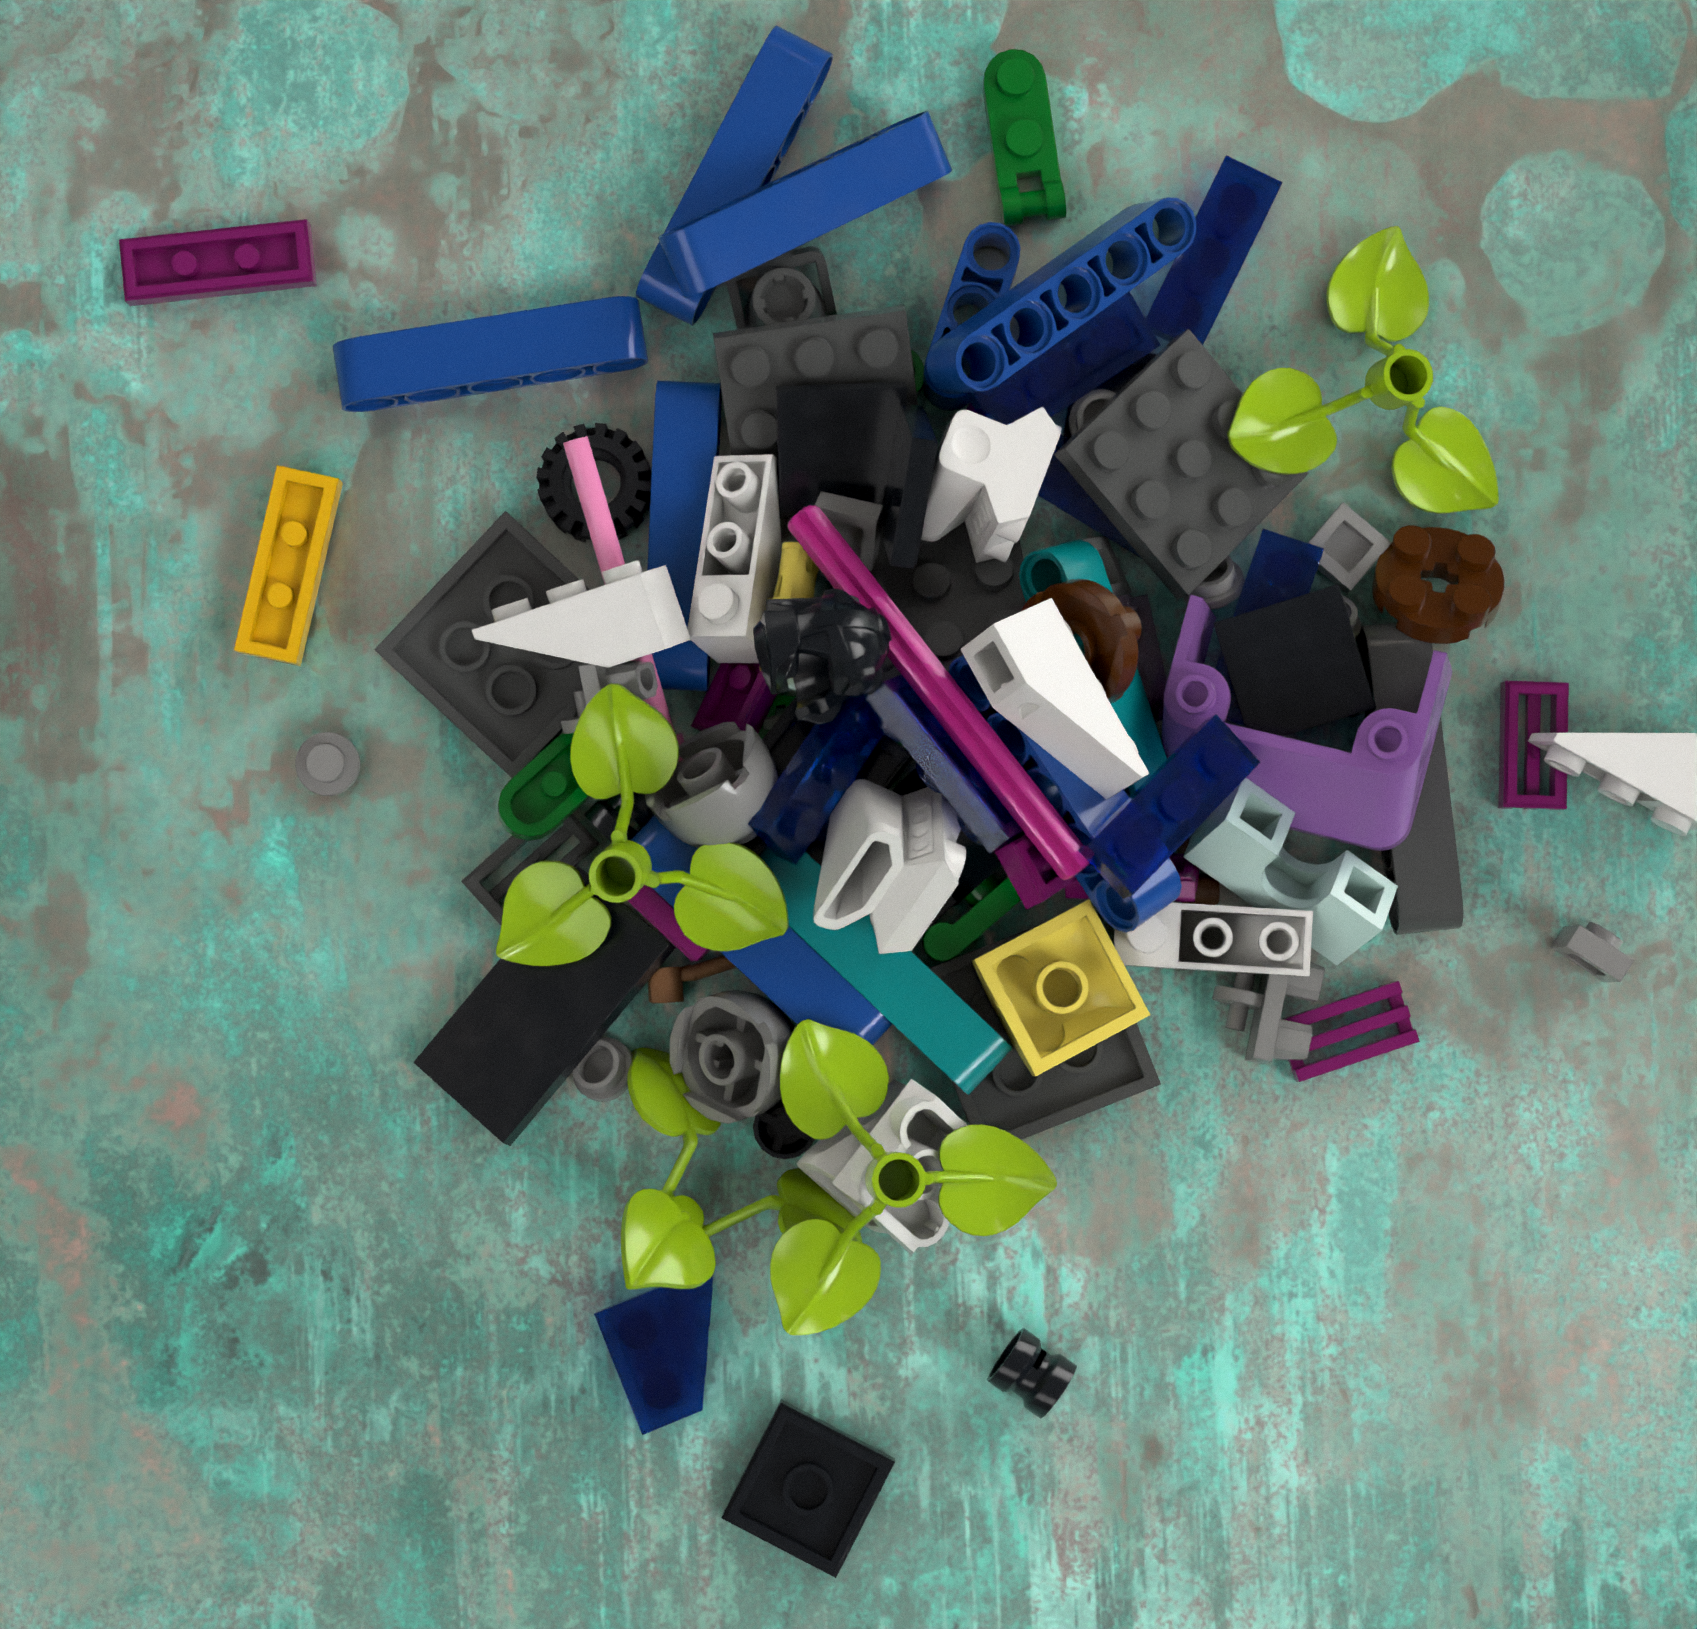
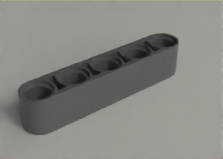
[1357,622,1463,935]

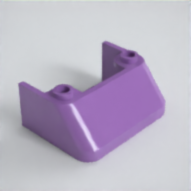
[1161,595,1453,851]

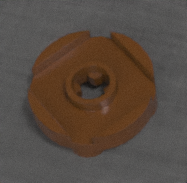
[1372,525,1504,644]
[1021,579,1142,704]

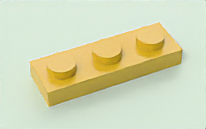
[234,465,343,667]

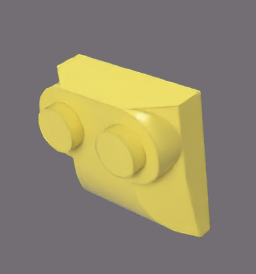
[972,899,1150,1076]

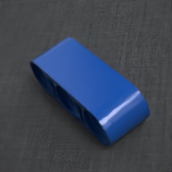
[923,222,1021,411]

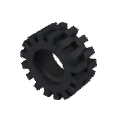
[536,423,652,543]

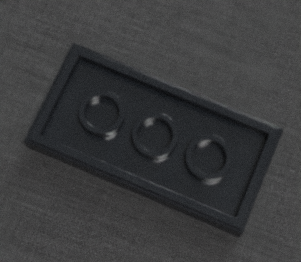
[413,866,676,1146]

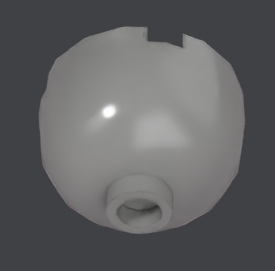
[645,722,779,848]
[670,990,794,1124]

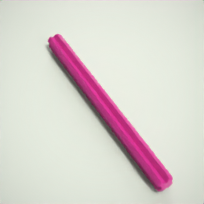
[788,505,1092,880]

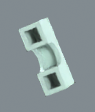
[1183,776,1398,965]

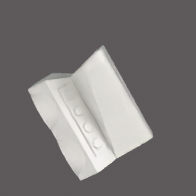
[921,406,1062,563]
[814,779,966,954]
[797,1079,967,1254]

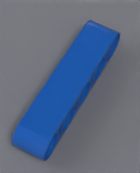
[636,25,834,326]
[658,111,952,298]
[927,197,1196,394]
[333,296,648,412]
[647,380,722,691]
[948,655,1182,933]
[631,815,893,1045]

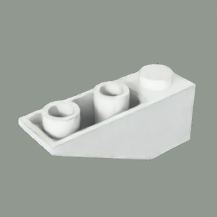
[687,454,782,663]
[472,560,691,668]
[960,598,1149,799]
[1528,733,1697,836]
[1114,902,1313,976]

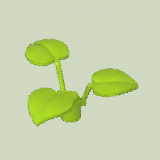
[1227,226,1499,514]
[496,683,789,966]
[770,1019,1057,1336]
[621,1047,862,1290]

